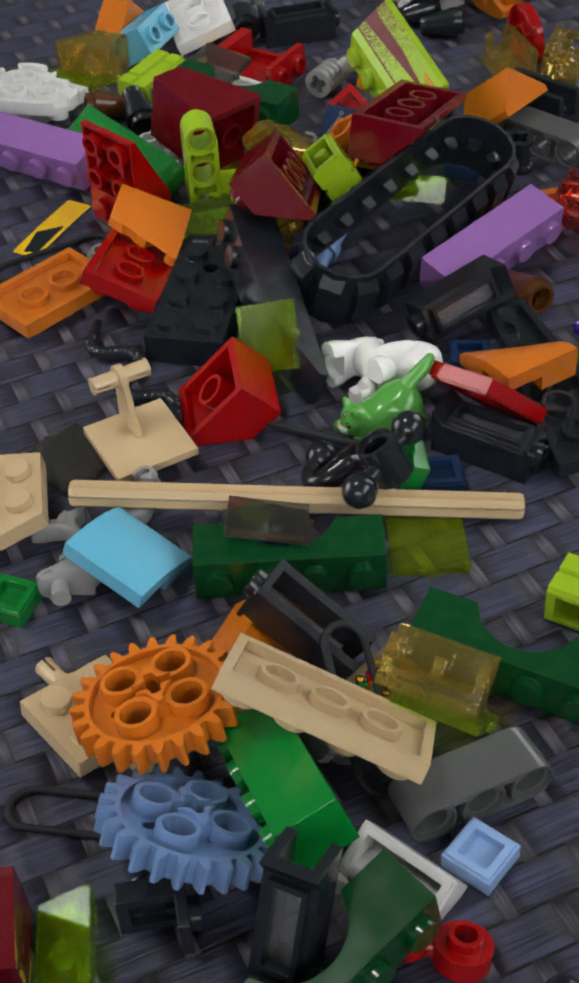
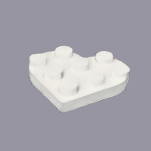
[0,63,80,121]

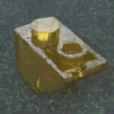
[54,30,130,80]

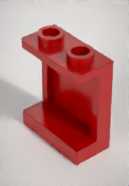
[207,27,307,85]

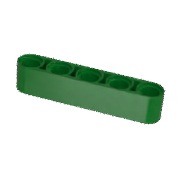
[68,104,185,198]

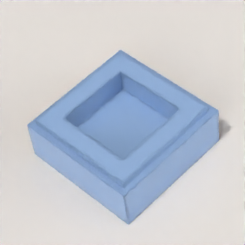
[441,816,521,896]

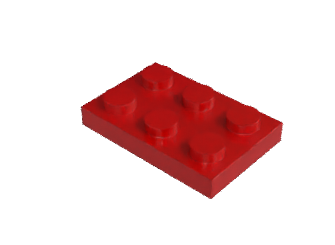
[79,228,180,314]

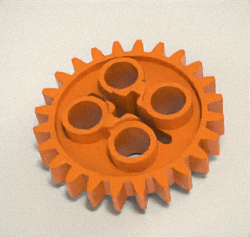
[69,634,244,775]

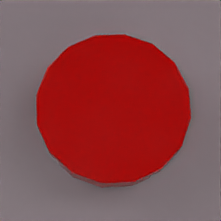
[508,2,545,67]

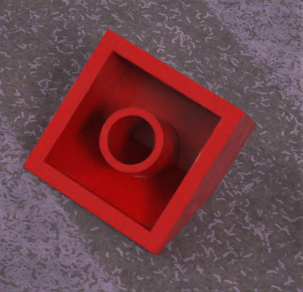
[179,336,281,446]

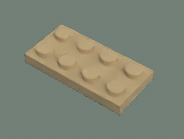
[211,633,437,785]

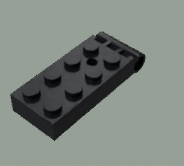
[143,233,245,366]

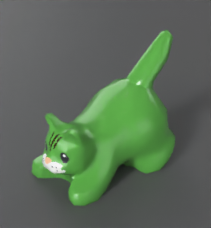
[333,353,435,440]

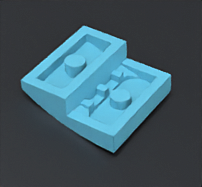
[62,507,193,608]

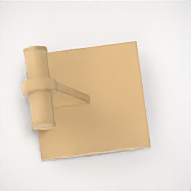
[83,358,199,481]

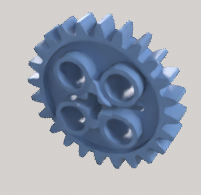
[94,766,269,895]

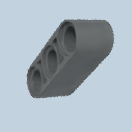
[498,106,579,169]
[387,726,554,842]

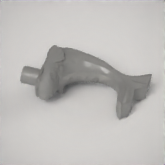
[30,507,101,606]

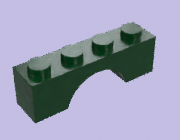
[175,59,299,133]
[193,514,387,599]
[406,587,579,725]
[243,849,442,983]

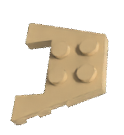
[0,452,49,551]

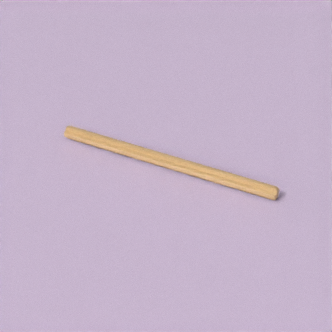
[68,479,525,520]

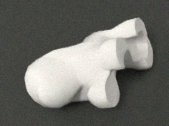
[321,336,443,403]

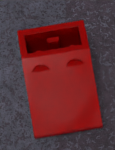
[80,119,171,222]

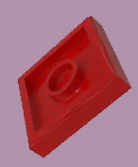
[429,360,548,424]

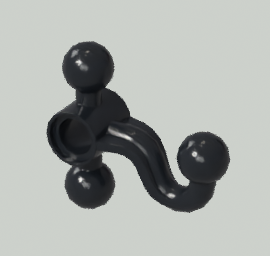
[301,410,426,509]

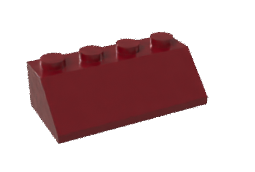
[347,79,467,166]
[229,128,322,221]

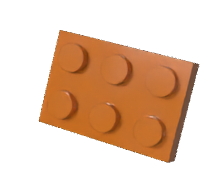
[0,247,104,339]

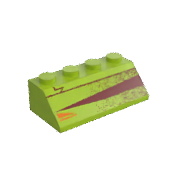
[347,0,449,130]

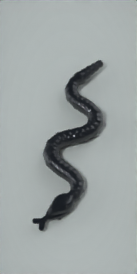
[85,319,183,424]

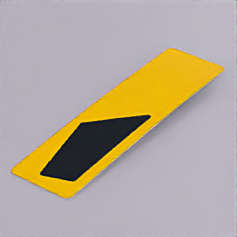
[13,200,91,258]

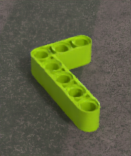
[180,109,353,219]

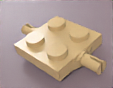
[20,654,155,778]

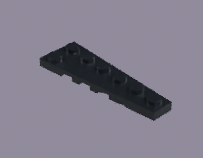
[487,298,579,478]

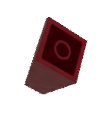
[150,66,261,169]

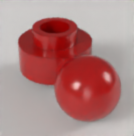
[401,920,495,983]

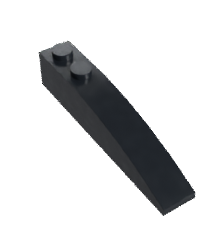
[217,204,328,404]

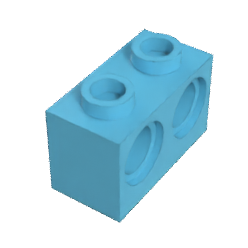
[110,2,180,68]

